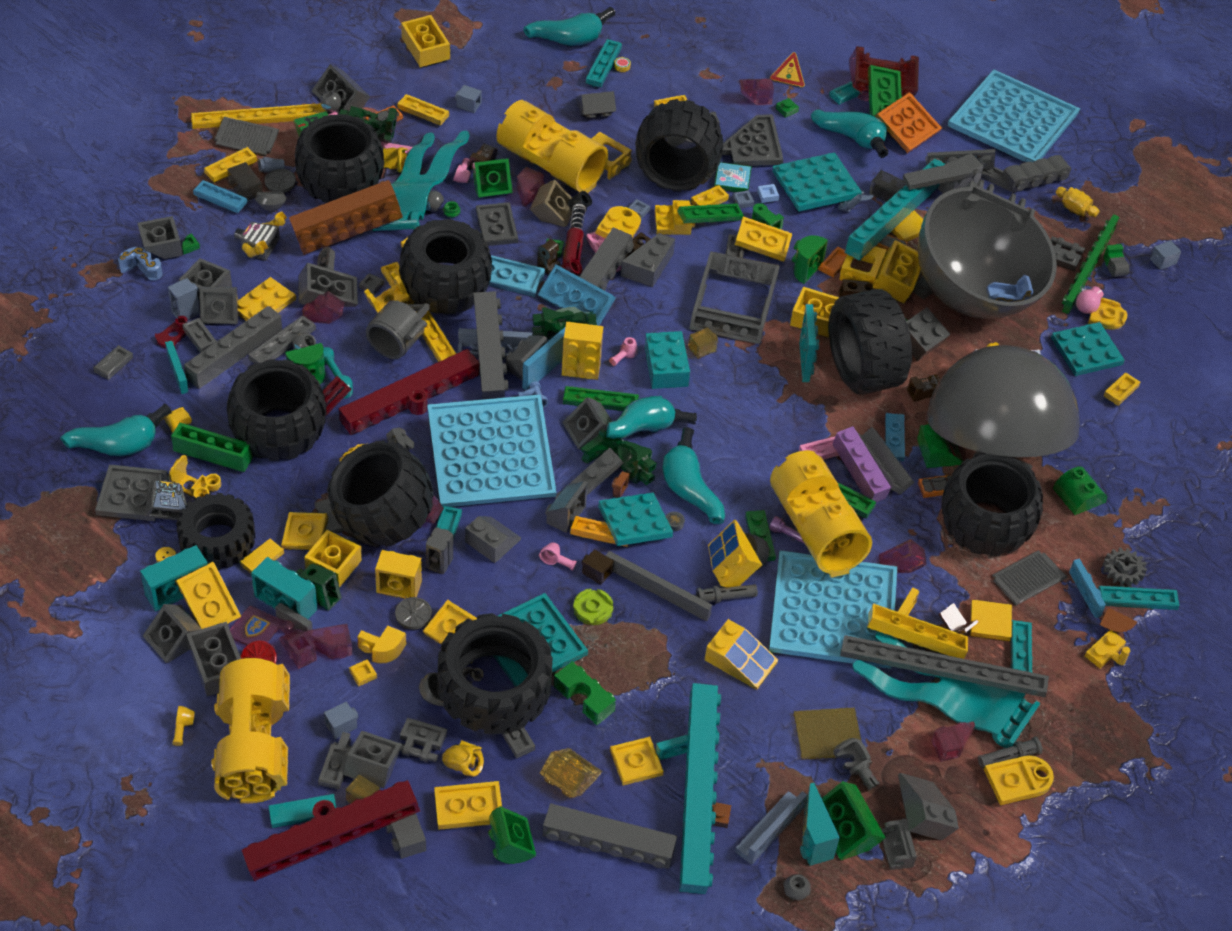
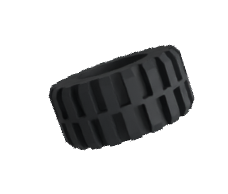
[176,493,256,569]

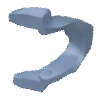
[838,191,874,212]

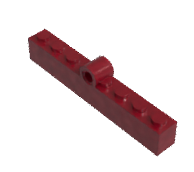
[338,349,479,435]
[241,780,420,881]

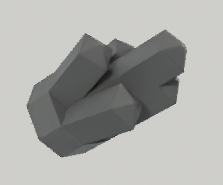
[386,427,414,450]

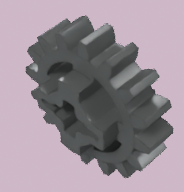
[1103,547,1147,587]

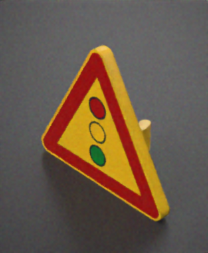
[770,52,805,87]

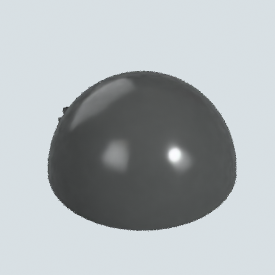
[918,179,1057,319]
[927,345,1080,457]

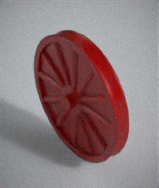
[240,641,277,664]

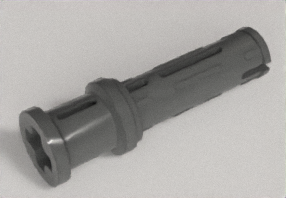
[696,584,758,604]
[978,736,1042,769]

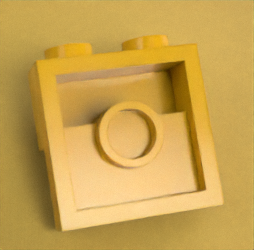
[655,200,695,235]

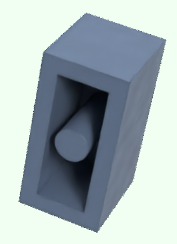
[168,278,200,320]

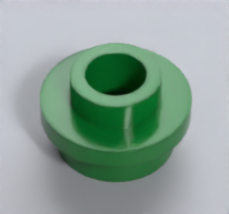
[443,201,460,217]

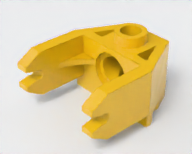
[364,271,410,313]

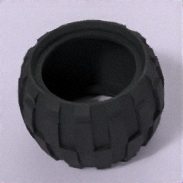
[635,99,723,192]
[294,114,384,203]
[399,219,492,315]
[226,359,327,461]
[327,441,434,547]
[941,453,1043,556]

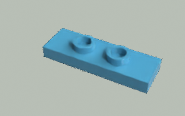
[193,180,247,213]
[885,413,905,462]
[1069,559,1106,618]

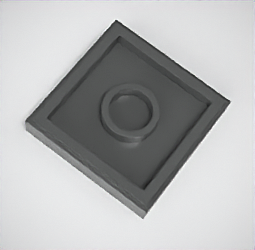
[199,286,238,324]

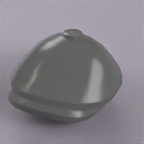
[255,191,286,212]
[419,672,444,706]

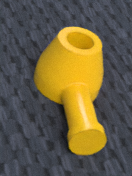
[172,706,195,746]

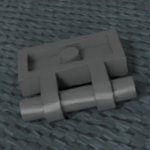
[1051,236,1085,271]
[399,718,447,763]

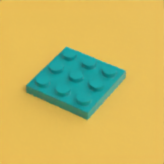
[799,304,819,382]
[1051,322,1125,376]
[598,492,673,546]

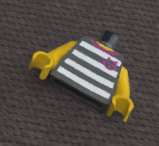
[234,212,287,261]

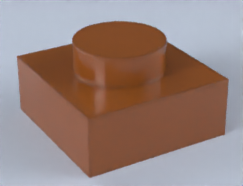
[612,471,629,498]
[712,802,732,828]

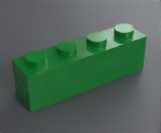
[171,422,253,472]

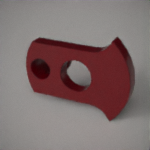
[155,316,188,349]

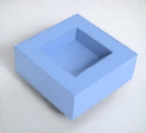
[757,184,779,203]

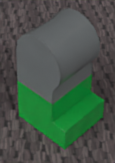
[1103,244,1129,277]

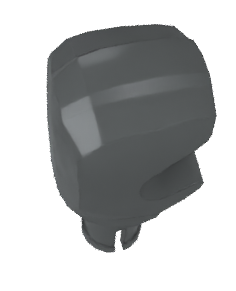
[833,738,880,791]

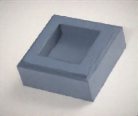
[732,190,754,209]
[628,199,651,219]

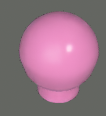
[1076,286,1104,314]

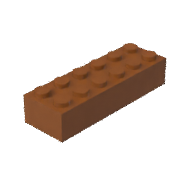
[289,180,403,255]

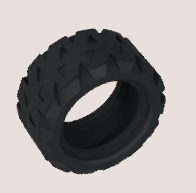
[828,289,912,395]
[438,613,553,734]

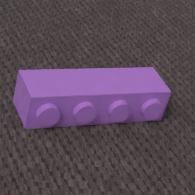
[833,426,891,502]

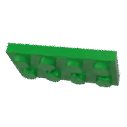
[868,65,902,117]

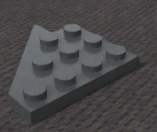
[722,114,783,166]

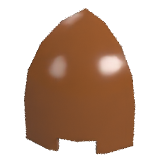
[1099,607,1137,632]

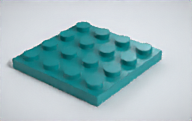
[772,152,862,212]
[493,593,588,687]

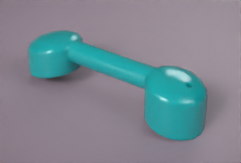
[323,347,353,399]

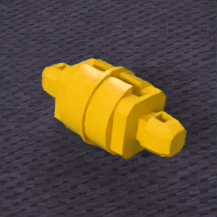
[1055,186,1100,218]

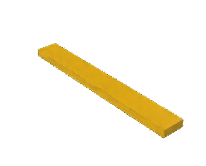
[191,103,328,129]
[381,262,456,362]

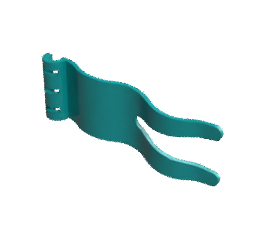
[372,131,470,231]
[852,631,1040,748]

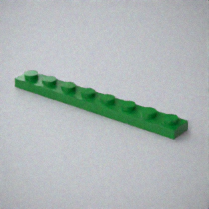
[1062,214,1119,314]

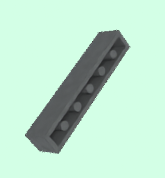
[474,291,508,400]
[184,306,282,389]
[542,803,677,869]

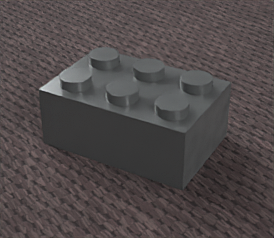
[186,621,241,697]

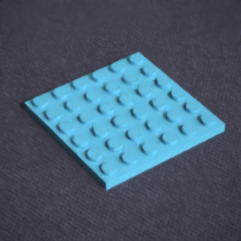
[948,69,1080,162]
[427,395,557,508]
[769,551,897,669]

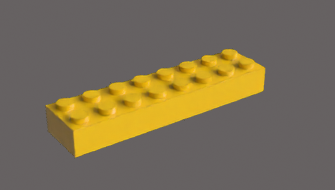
[867,603,968,659]

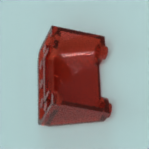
[849,46,919,97]

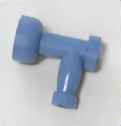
[518,382,549,408]

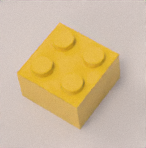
[304,530,362,588]
[375,550,422,599]

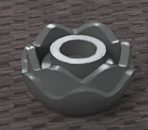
[783,874,811,901]

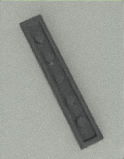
[605,551,712,621]

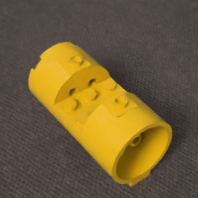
[496,100,608,193]
[770,450,872,578]
[211,658,290,803]

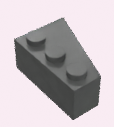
[621,233,675,287]

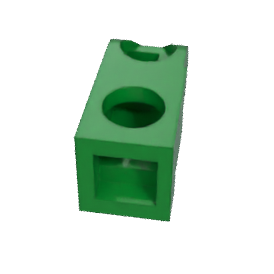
[752,203,784,229]

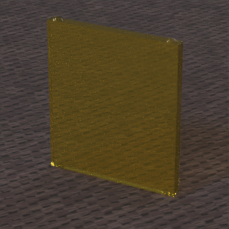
[793,707,861,760]

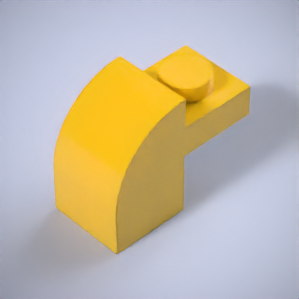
[357,625,406,663]

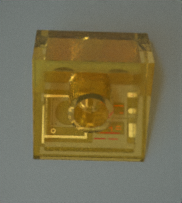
[539,748,602,798]

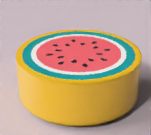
[614,57,631,72]

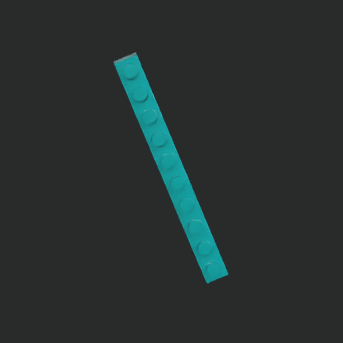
[845,159,945,261]
[679,683,721,894]

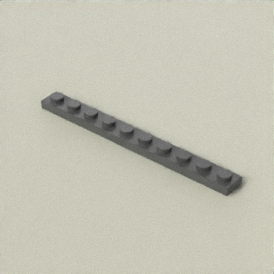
[840,635,1049,697]

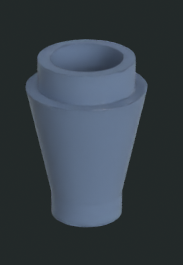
[258,157,284,174]

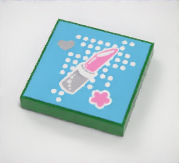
[714,162,752,192]

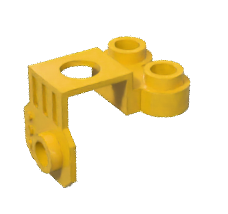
[169,455,221,499]

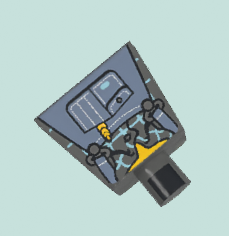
[145,474,187,520]

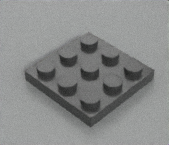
[95,465,168,521]

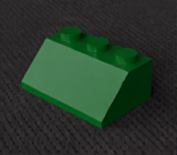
[822,781,886,860]

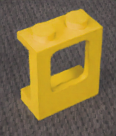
[591,132,632,180]
[839,246,887,285]

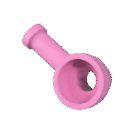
[453,158,471,183]
[609,337,638,366]
[539,542,577,570]

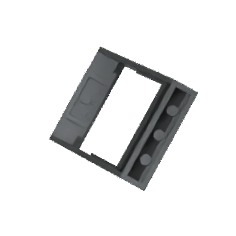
[689,251,780,344]

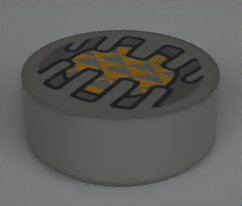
[666,511,685,531]

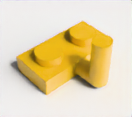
[1085,630,1131,669]

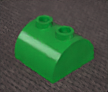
[473,158,512,197]
[792,235,828,284]
[285,343,325,384]
[1053,467,1107,516]
[488,806,536,864]

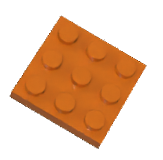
[875,92,942,153]

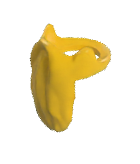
[383,147,408,172]
[442,745,484,777]

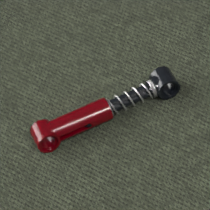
[560,191,592,276]

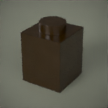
[581,549,614,585]

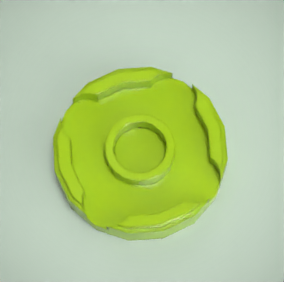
[573,589,613,625]

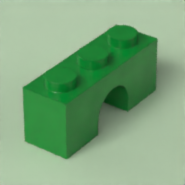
[554,661,616,725]

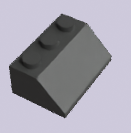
[312,64,370,114]

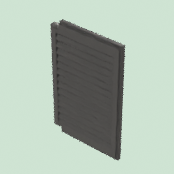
[214,117,279,156]
[992,550,1067,606]

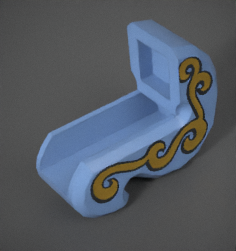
[118,247,163,281]
[986,275,1033,302]

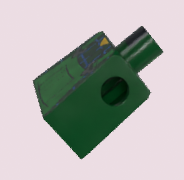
[296,564,342,611]

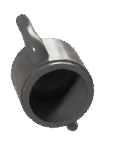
[365,300,429,359]

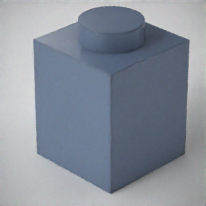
[455,85,482,113]
[1150,240,1181,270]
[324,701,359,739]

